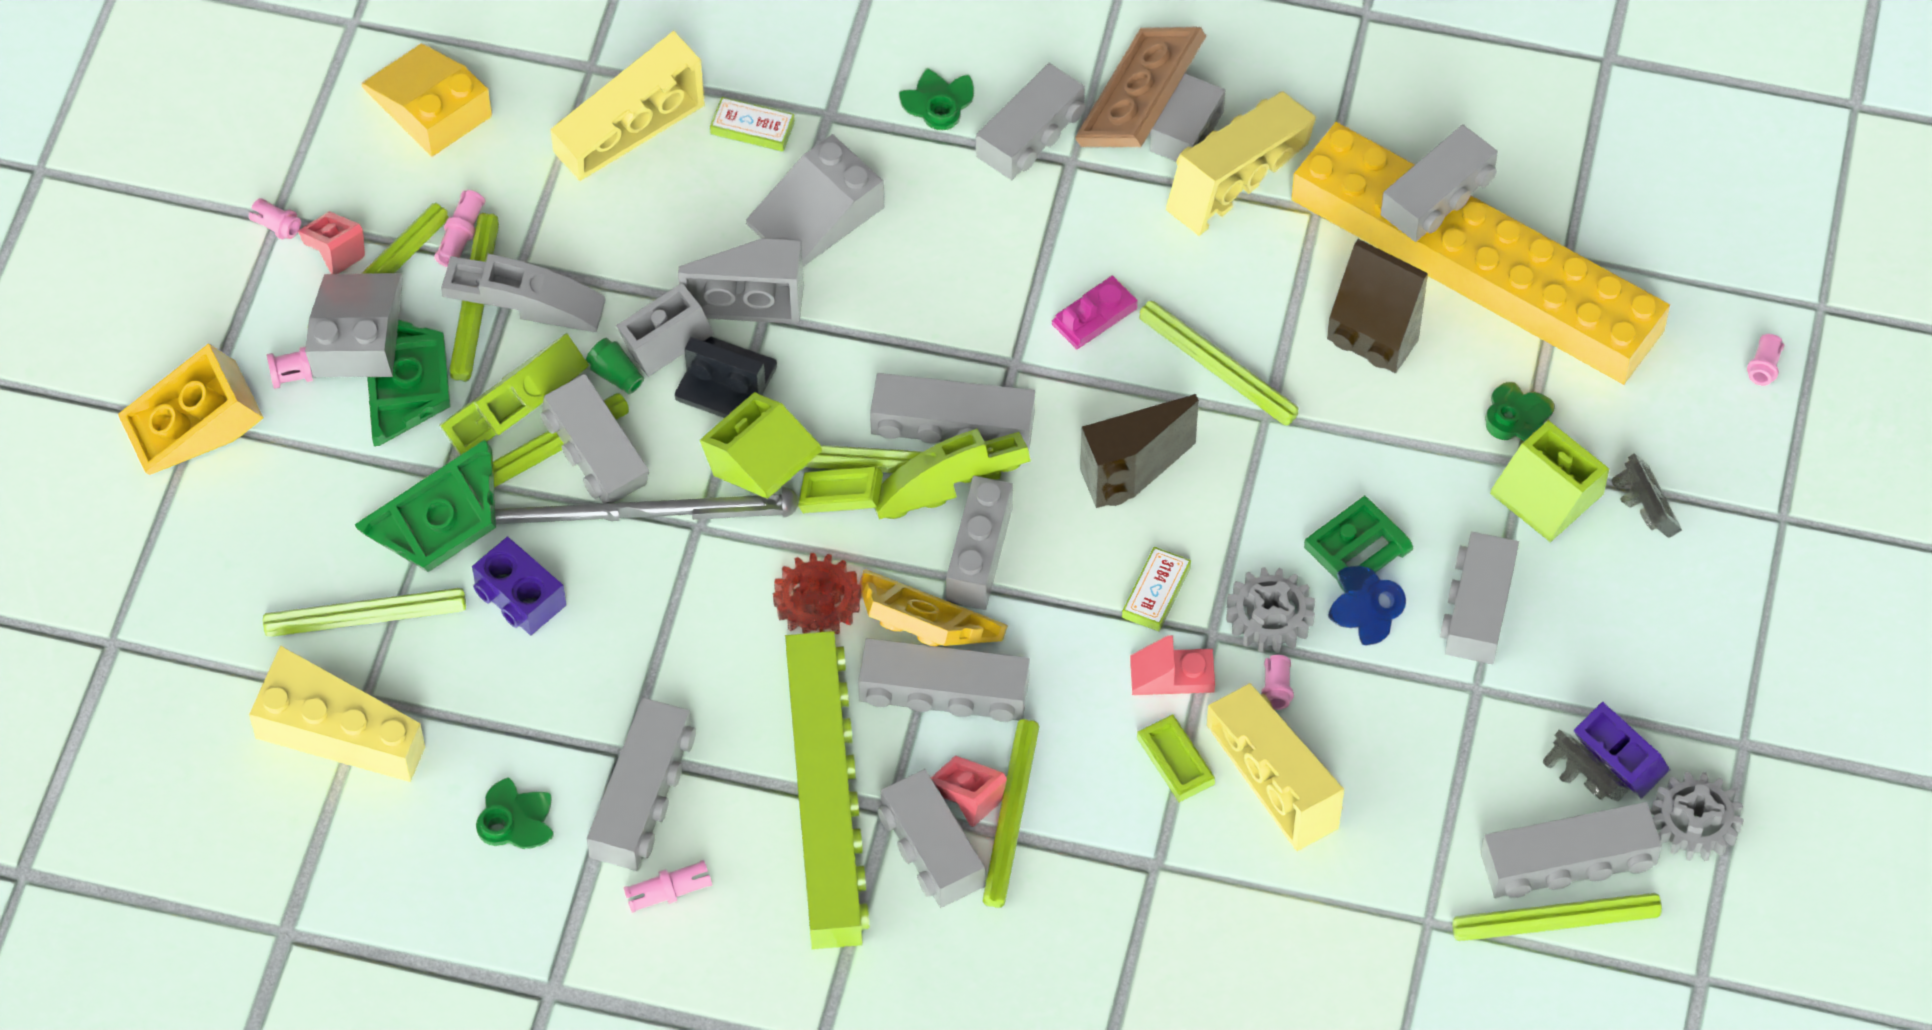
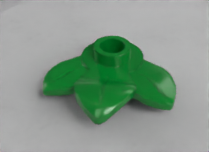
[899,69,974,130]
[1485,382,1555,441]
[476,777,554,849]

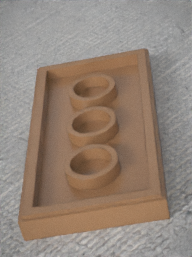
[1075,27,1207,147]

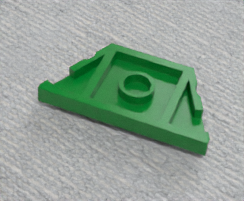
[367,320,451,447]
[354,439,496,572]

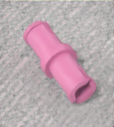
[434,190,485,267]
[623,860,712,913]

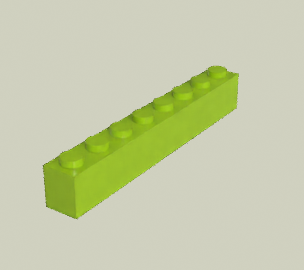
[785,631,870,950]

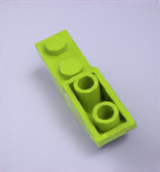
[439,333,590,455]
[874,428,1031,520]

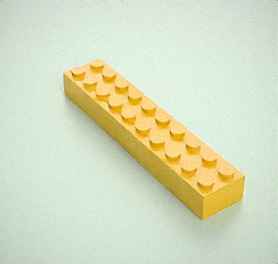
[1291,122,1670,385]

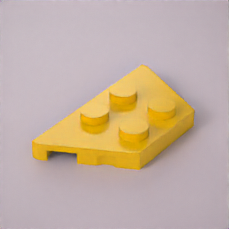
[859,569,1008,646]

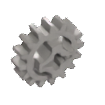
[1226,567,1315,653]
[1650,772,1744,861]

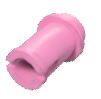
[249,198,301,239]
[1747,334,1785,386]
[1261,655,1294,710]

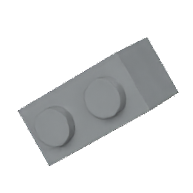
[1149,74,1226,162]
[616,283,714,377]

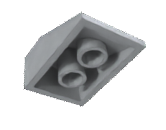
[746,134,885,267]
[678,237,804,324]
[305,273,403,378]

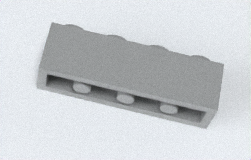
[870,373,1035,451]
[858,638,1030,722]
[586,697,696,871]
[1481,802,1662,898]

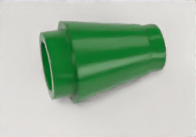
[586,338,645,395]

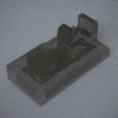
[1611,453,1682,538]
[1543,729,1630,802]

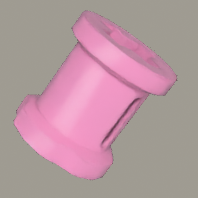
[267,346,313,389]

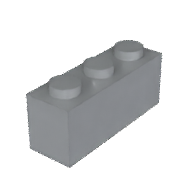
[976,63,1086,181]
[1381,124,1498,242]
[540,374,649,503]
[946,476,1013,610]
[1440,531,1519,665]
[877,769,985,908]

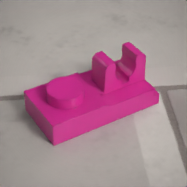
[1052,275,1138,350]

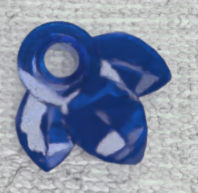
[1328,566,1406,646]

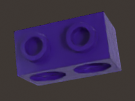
[472,536,567,636]
[1573,701,1670,799]

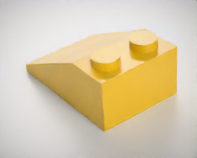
[361,43,492,157]
[118,343,264,475]

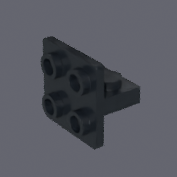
[674,336,777,418]

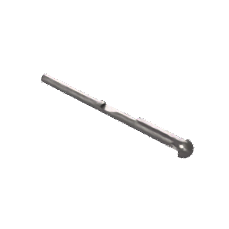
[495,486,798,525]

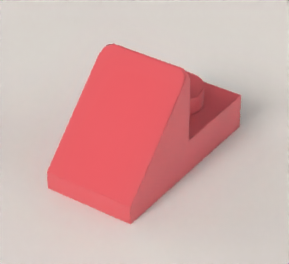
[298,211,365,274]
[1130,635,1215,695]
[931,756,1007,827]

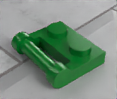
[1304,495,1413,596]

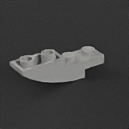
[441,254,605,333]

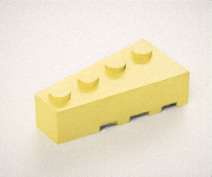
[550,31,705,181]
[1165,91,1316,236]
[249,645,425,782]
[1206,683,1344,852]

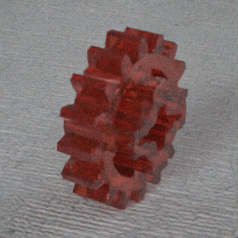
[773,553,862,635]

